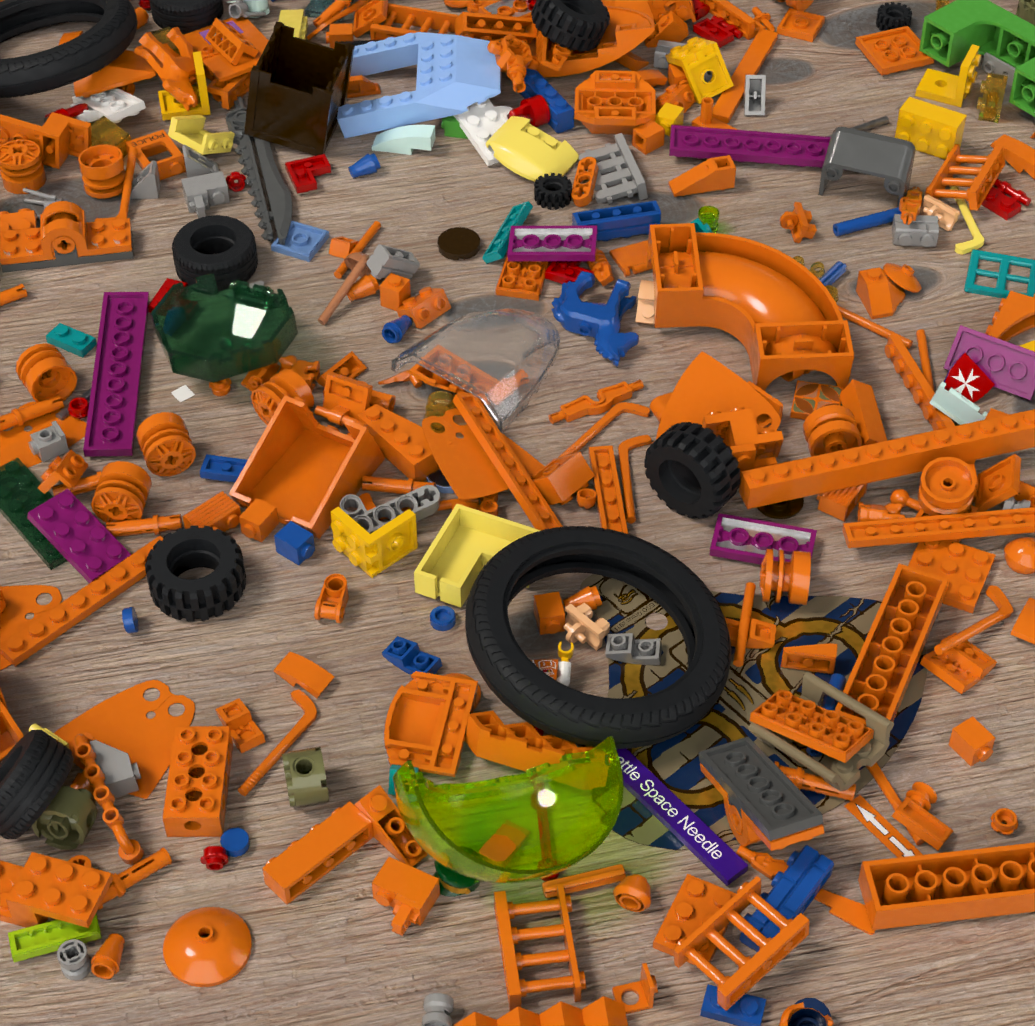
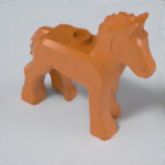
[134,27,198,112]

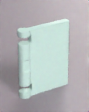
[929,381,988,425]

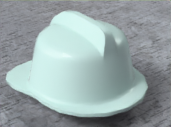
[226,0,270,18]

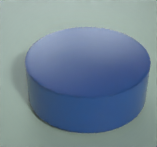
[430,606,456,631]
[122,607,139,634]
[220,828,250,857]

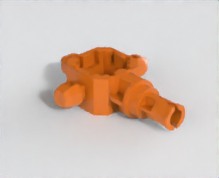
[487,34,540,93]

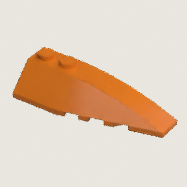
[536,30,573,72]

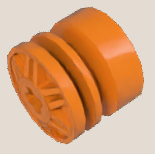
[0,139,47,194]
[78,144,126,199]
[16,343,77,403]
[251,368,314,425]
[136,412,196,477]
[91,461,152,522]
[759,549,811,605]

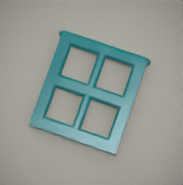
[964,249,1035,299]

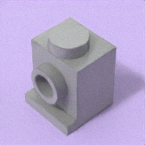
[28,421,69,462]

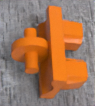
[779,202,817,243]

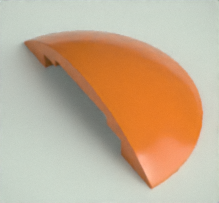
[487,6,655,77]

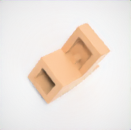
[635,280,654,325]

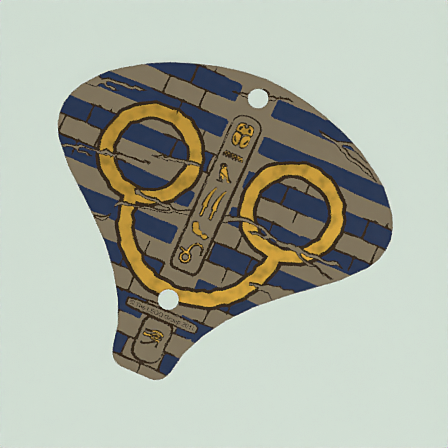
[580,574,927,850]

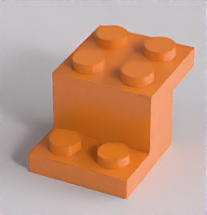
[702,407,784,459]

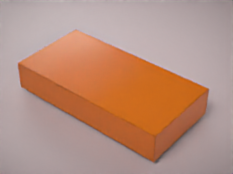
[891,797,953,851]

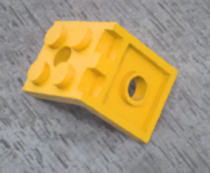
[665,37,734,104]
[915,44,981,107]
[158,51,211,121]
[330,507,418,578]

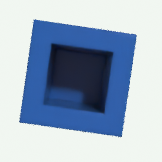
[274,521,315,565]

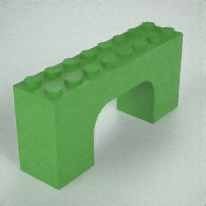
[919,0,1035,117]

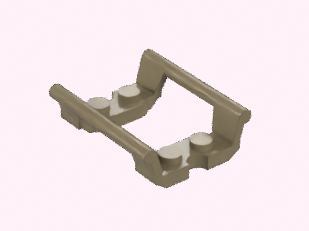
[748,671,894,791]

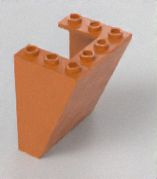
[229,395,385,539]

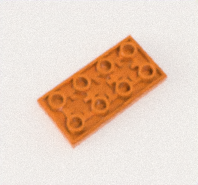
[496,256,551,301]
[750,689,874,763]

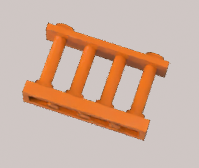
[370,3,458,40]
[925,144,1005,211]
[674,876,810,1011]
[494,884,586,1011]

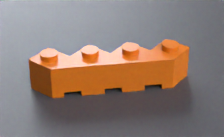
[465,710,615,791]
[454,996,628,1026]

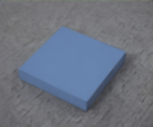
[271,221,330,262]

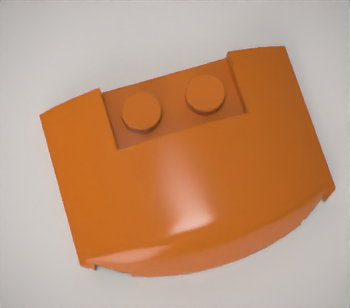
[384,671,478,777]

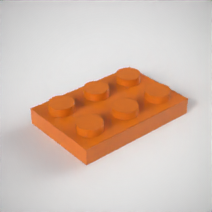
[653,874,736,965]

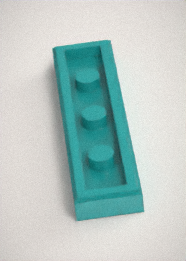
[482,201,533,264]

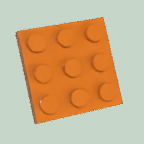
[855,26,935,75]
[908,540,996,614]

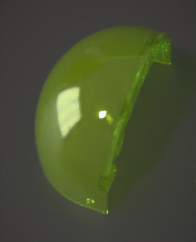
[393,736,624,884]

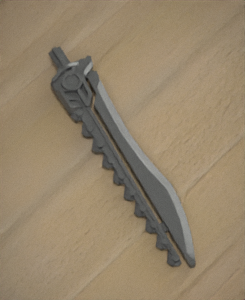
[225,97,292,245]

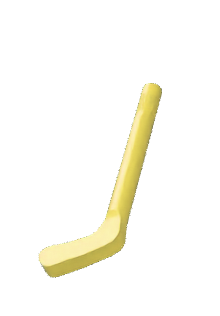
[949,186,984,255]

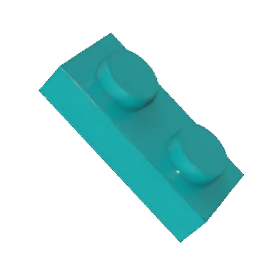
[46,323,97,358]

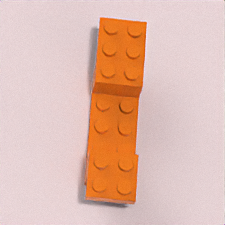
[0,112,91,169]
[0,852,113,928]

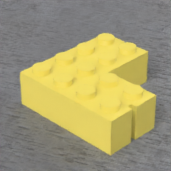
[414,504,541,608]

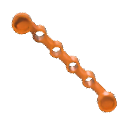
[73,732,144,865]

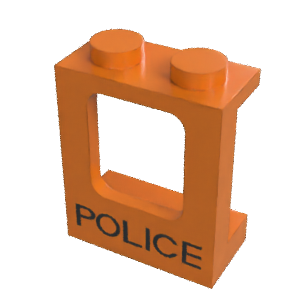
[126,129,186,181]

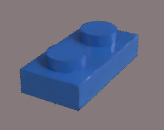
[200,454,248,483]
[700,984,766,1026]

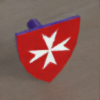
[944,352,995,403]

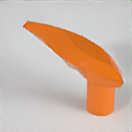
[378,369,423,388]

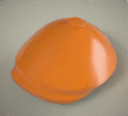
[1004,537,1035,574]

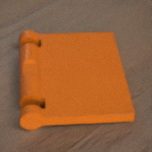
[609,240,652,277]

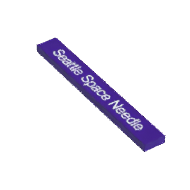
[581,744,748,886]

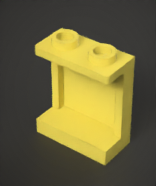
[168,115,235,155]

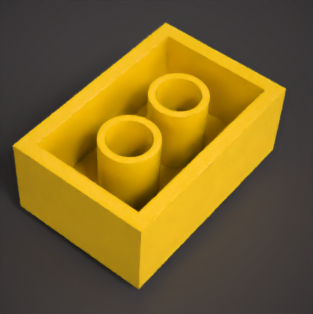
[895,97,967,160]

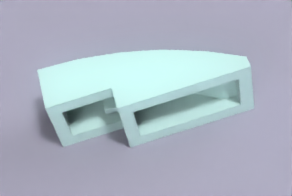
[372,125,436,155]

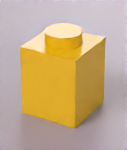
[655,103,684,136]

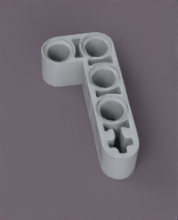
[340,485,440,534]

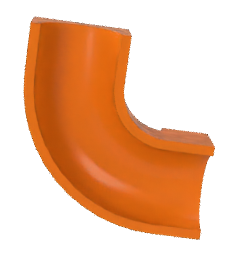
[647,223,854,391]

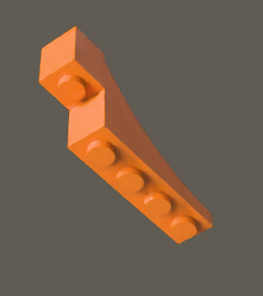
[985,290,1035,342]

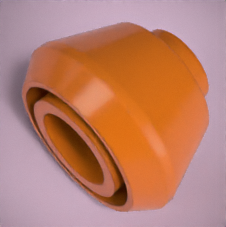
[613,874,651,912]

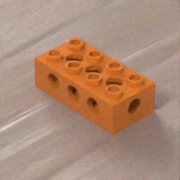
[163,726,233,837]

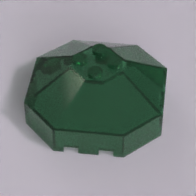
[151,274,298,383]

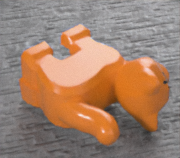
[272,355,320,392]
[857,502,906,522]

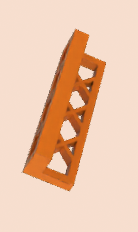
[700,0,766,40]
[205,18,259,66]
[207,72,251,110]

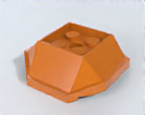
[574,70,656,135]

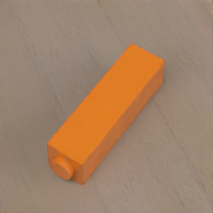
[839,379,887,446]

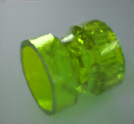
[698,206,720,233]

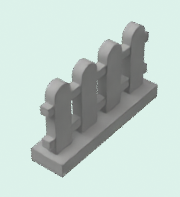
[579,133,648,204]

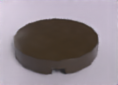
[437,227,480,260]

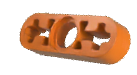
[571,157,599,207]

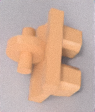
[919,195,960,231]
[564,603,610,651]

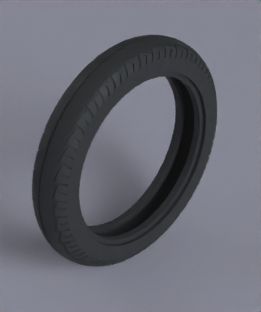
[0,0,137,98]
[465,526,731,749]

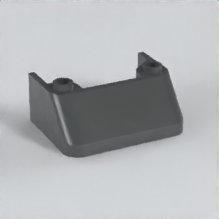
[818,127,916,207]

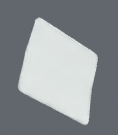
[171,385,195,402]

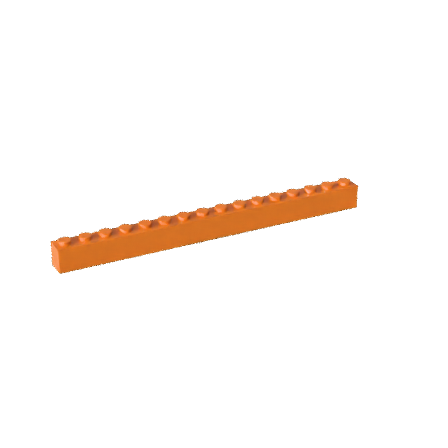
[739,409,1035,509]

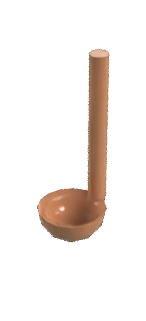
[318,252,371,325]

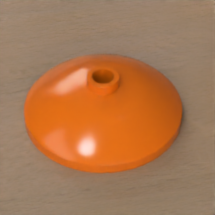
[163,907,252,987]

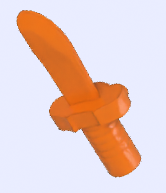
[752,7,775,32]

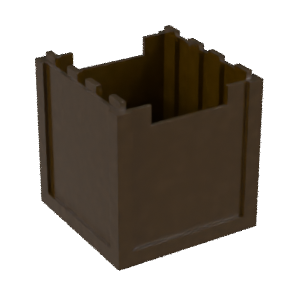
[244,21,355,156]

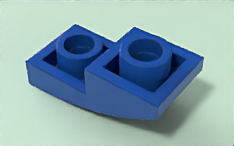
[382,636,442,675]

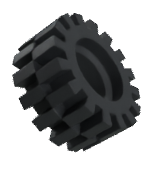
[876,2,912,31]
[534,173,572,210]

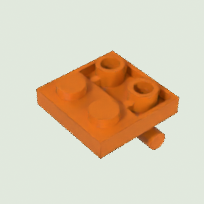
[314,372,373,426]

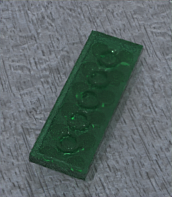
[0,458,67,570]

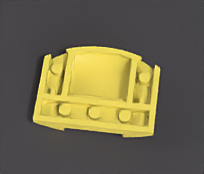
[486,116,579,182]

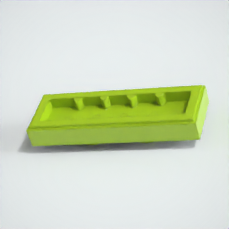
[8,913,102,963]

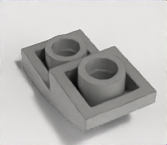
[605,633,662,665]

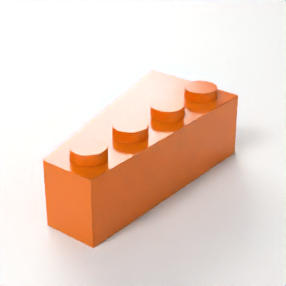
[357,404,453,482]

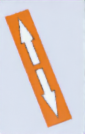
[844,795,923,858]

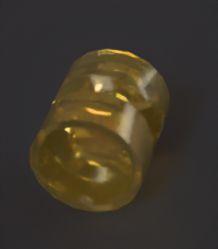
[424,391,457,433]

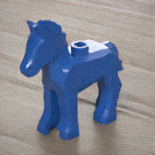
[551,271,639,366]

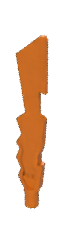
[736,845,875,935]

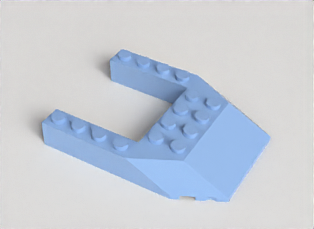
[337,32,501,138]

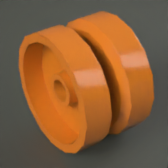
[803,405,862,457]
[918,457,976,516]

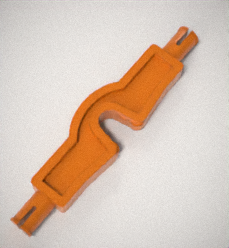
[899,186,922,225]
[548,379,644,424]

